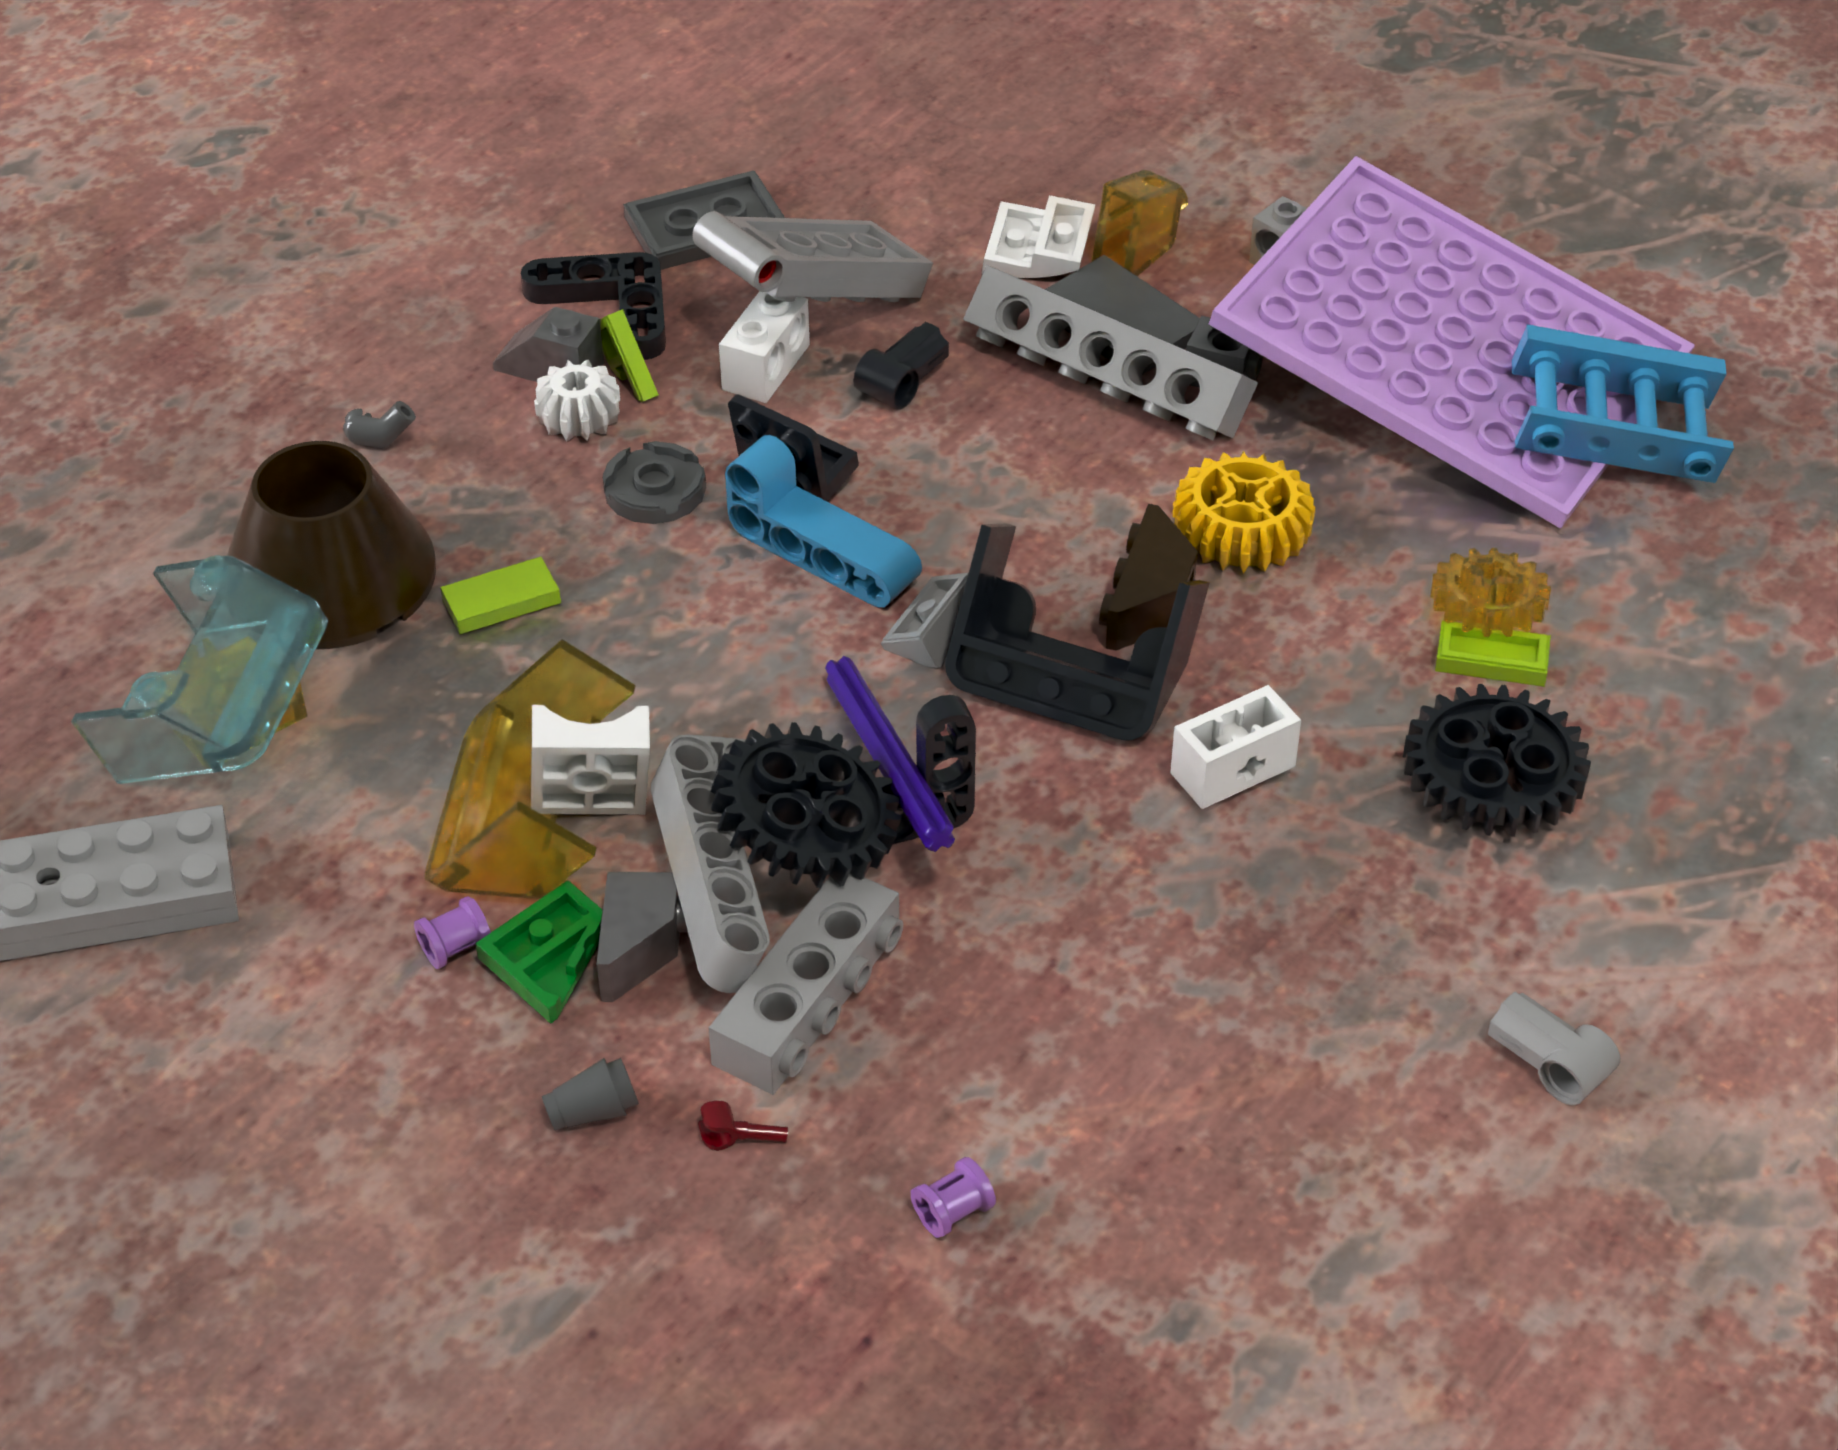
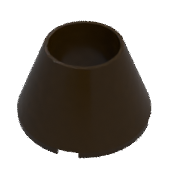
[222,441,436,649]

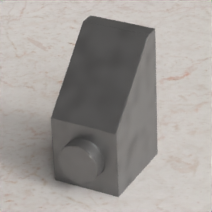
[493,307,604,382]
[596,872,688,1002]

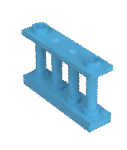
[1512,324,1734,483]

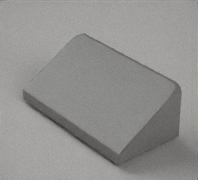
[881,573,968,669]

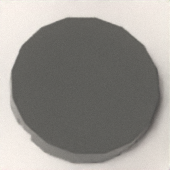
[602,441,706,524]

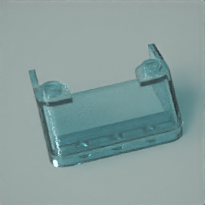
[71,555,328,784]

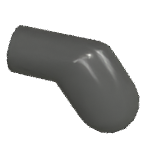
[343,401,416,448]

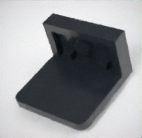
[728,394,859,502]

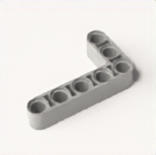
[651,734,770,993]

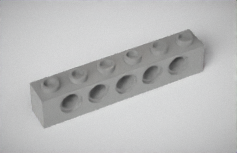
[963,265,1258,441]

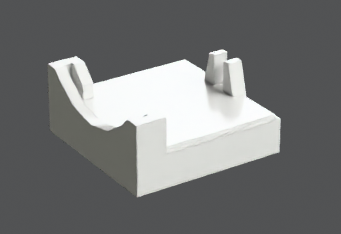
[531,705,650,815]

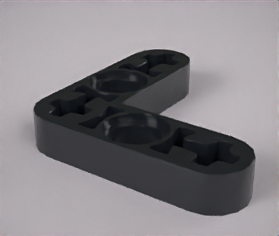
[520,252,666,360]
[888,695,976,844]

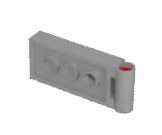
[692,211,933,302]
[0,805,239,961]

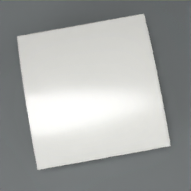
[982,195,1095,278]

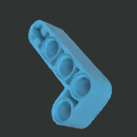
[725,435,922,607]

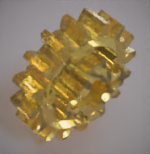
[1430,548,1551,637]

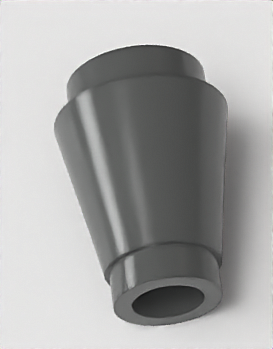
[542,1058,639,1131]

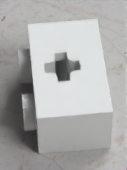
[1170,685,1301,809]

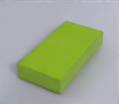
[440,556,561,634]
[1435,620,1551,687]

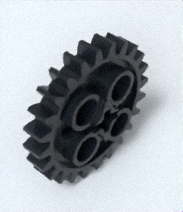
[1403,684,1591,837]
[710,722,902,888]

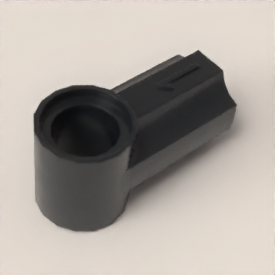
[853,321,949,409]

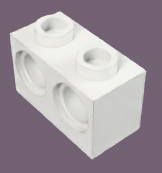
[719,291,810,403]

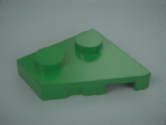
[475,880,603,1024]

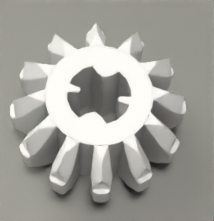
[534,359,620,441]

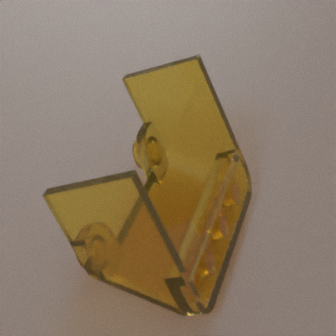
[424,639,636,900]

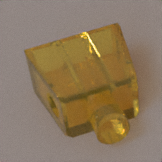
[1092,170,1188,277]

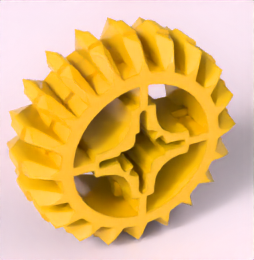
[1172,451,1315,574]

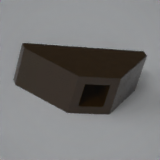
[1099,504,1198,651]

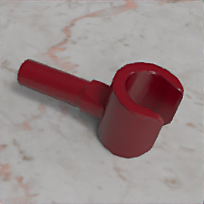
[698,1100,788,1151]

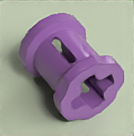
[414,896,491,969]
[911,1157,996,1238]

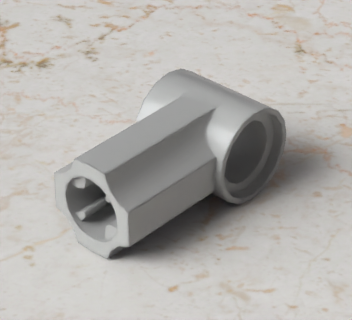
[1488,992,1620,1105]

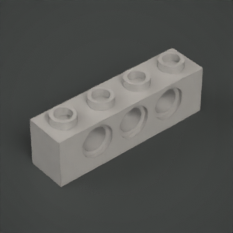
[708,873,904,1095]

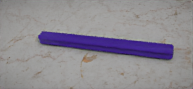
[825,656,955,852]

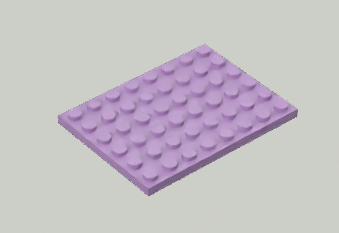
[1209,156,1695,529]

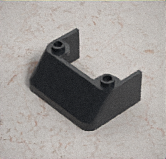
[945,523,1210,740]

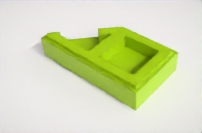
[600,309,659,402]

